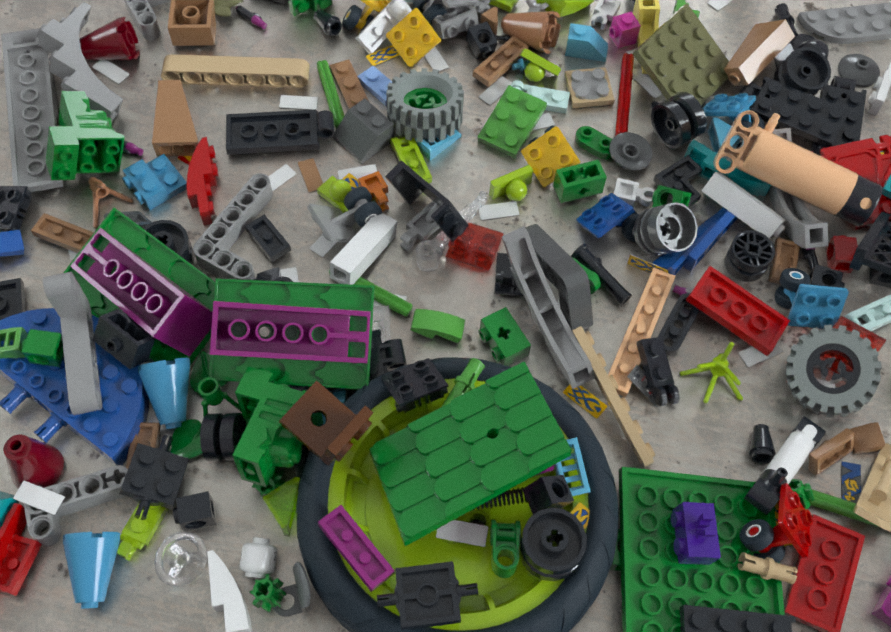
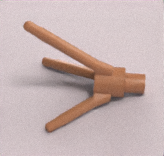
[88,177,133,229]

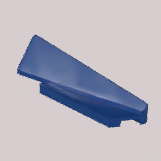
[652,207,738,275]

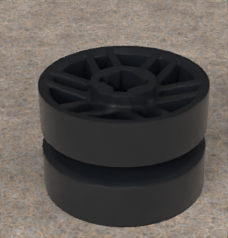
[724,230,775,282]
[200,412,247,461]

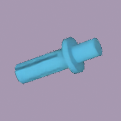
[512,58,530,71]

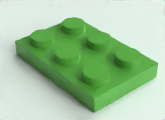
[477,85,547,159]

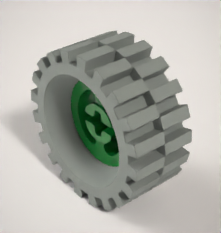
[387,68,464,143]

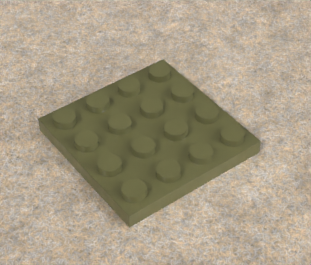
[632,3,729,105]

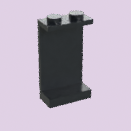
[385,160,469,242]

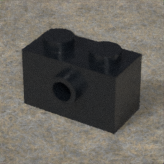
[92,309,156,369]

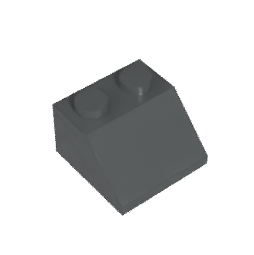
[333,98,395,164]

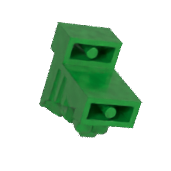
[46,91,125,181]
[232,366,323,487]

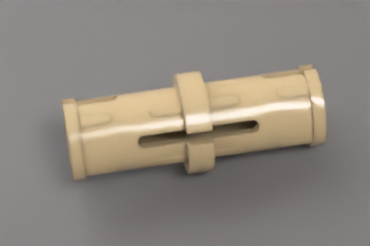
[738,552,797,585]

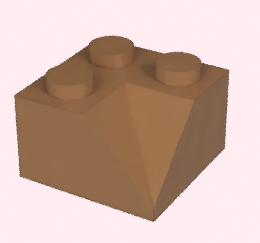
[168,0,216,46]

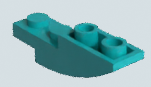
[684,139,772,196]

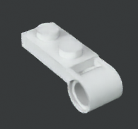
[355,0,412,54]
[868,63,891,115]

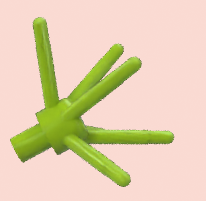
[679,342,743,403]

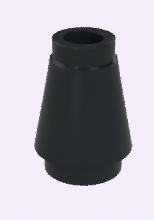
[313,9,342,36]
[749,424,776,464]

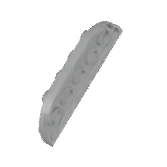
[797,2,891,44]

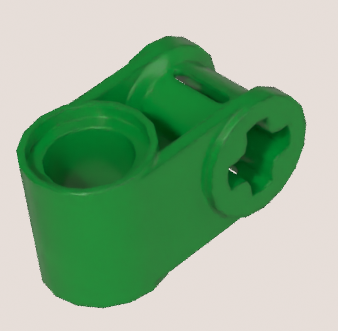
[490,519,521,578]

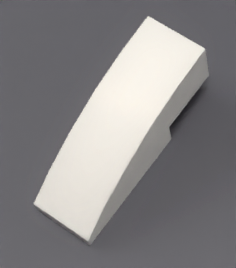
[207,550,252,632]

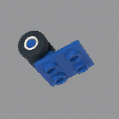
[576,193,639,242]

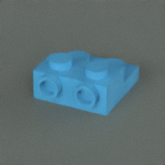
[122,154,187,210]

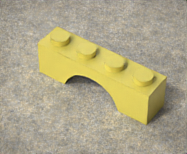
[633,0,660,74]

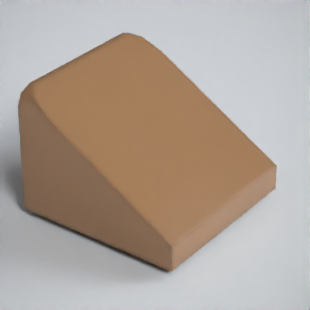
[849,422,885,454]

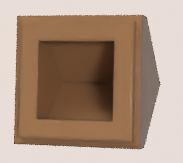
[481,7,498,35]

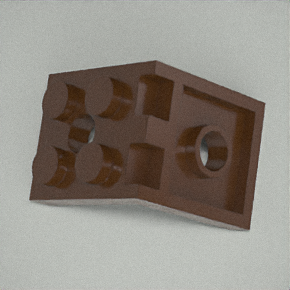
[279,380,373,466]

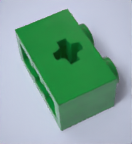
[553,160,607,203]
[478,307,531,366]

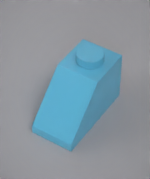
[565,23,608,62]

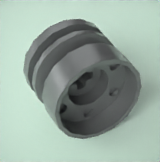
[633,202,698,256]

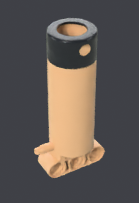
[714,110,883,226]

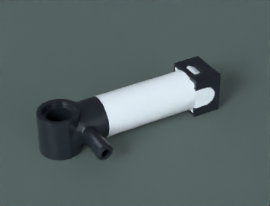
[744,416,827,515]

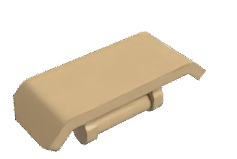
[853,442,891,532]

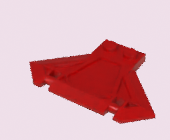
[811,135,891,230]

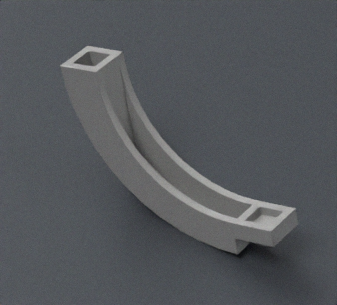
[768,128,828,249]

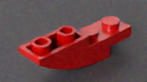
[187,137,219,226]

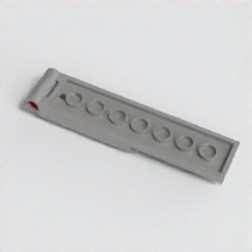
[1,28,63,192]

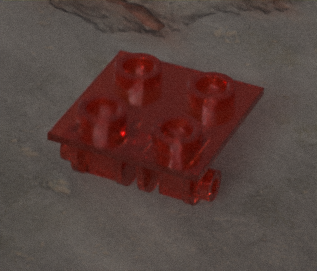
[445,222,504,271]

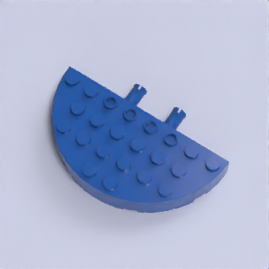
[0,308,149,466]

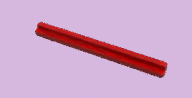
[615,53,634,136]

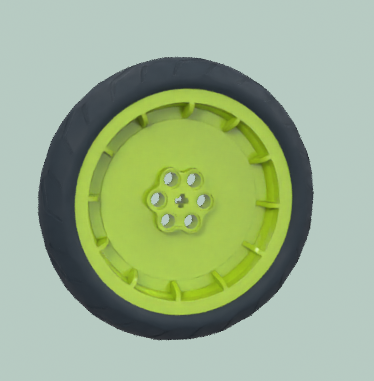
[296,357,618,632]

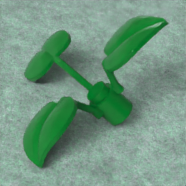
[170,351,249,459]

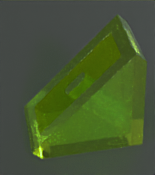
[262,477,301,537]

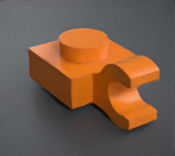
[358,171,389,212]

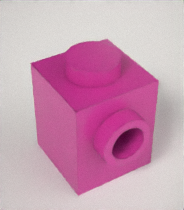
[609,11,641,49]

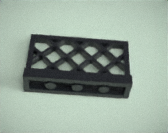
[849,212,891,275]

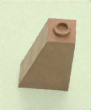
[724,19,795,86]
[152,80,199,157]

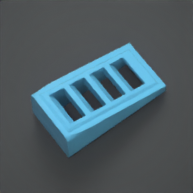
[415,130,462,161]
[554,437,591,496]

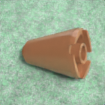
[501,11,561,54]

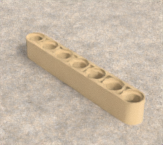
[161,54,310,88]

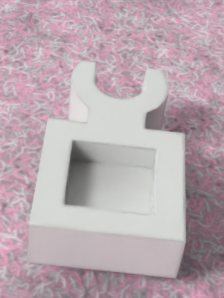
[591,0,621,30]
[613,178,654,207]

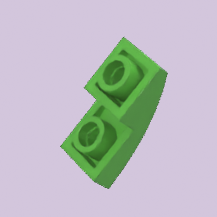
[410,309,465,343]

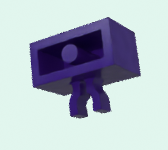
[671,502,721,565]

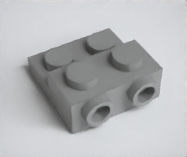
[422,3,479,39]

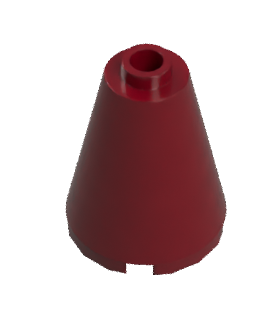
[79,17,140,60]
[3,434,65,489]

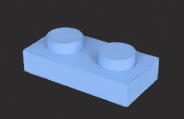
[357,66,392,106]

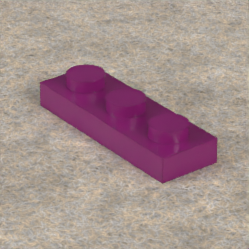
[318,505,395,592]

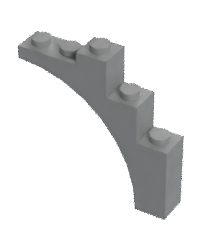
[38,2,123,121]
[501,226,595,389]

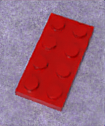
[686,266,790,356]
[784,514,865,632]

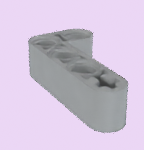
[24,465,128,547]

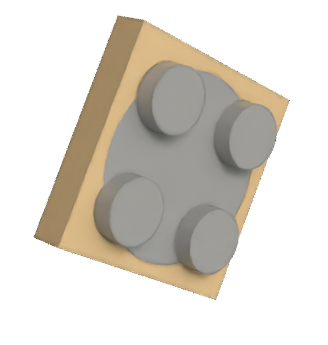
[564,67,615,108]

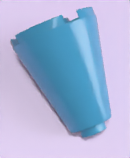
[138,358,190,429]
[63,532,121,609]

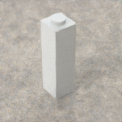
[701,172,786,239]
[330,213,397,285]

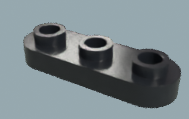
[658,293,700,355]

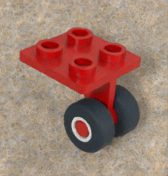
[739,483,813,563]

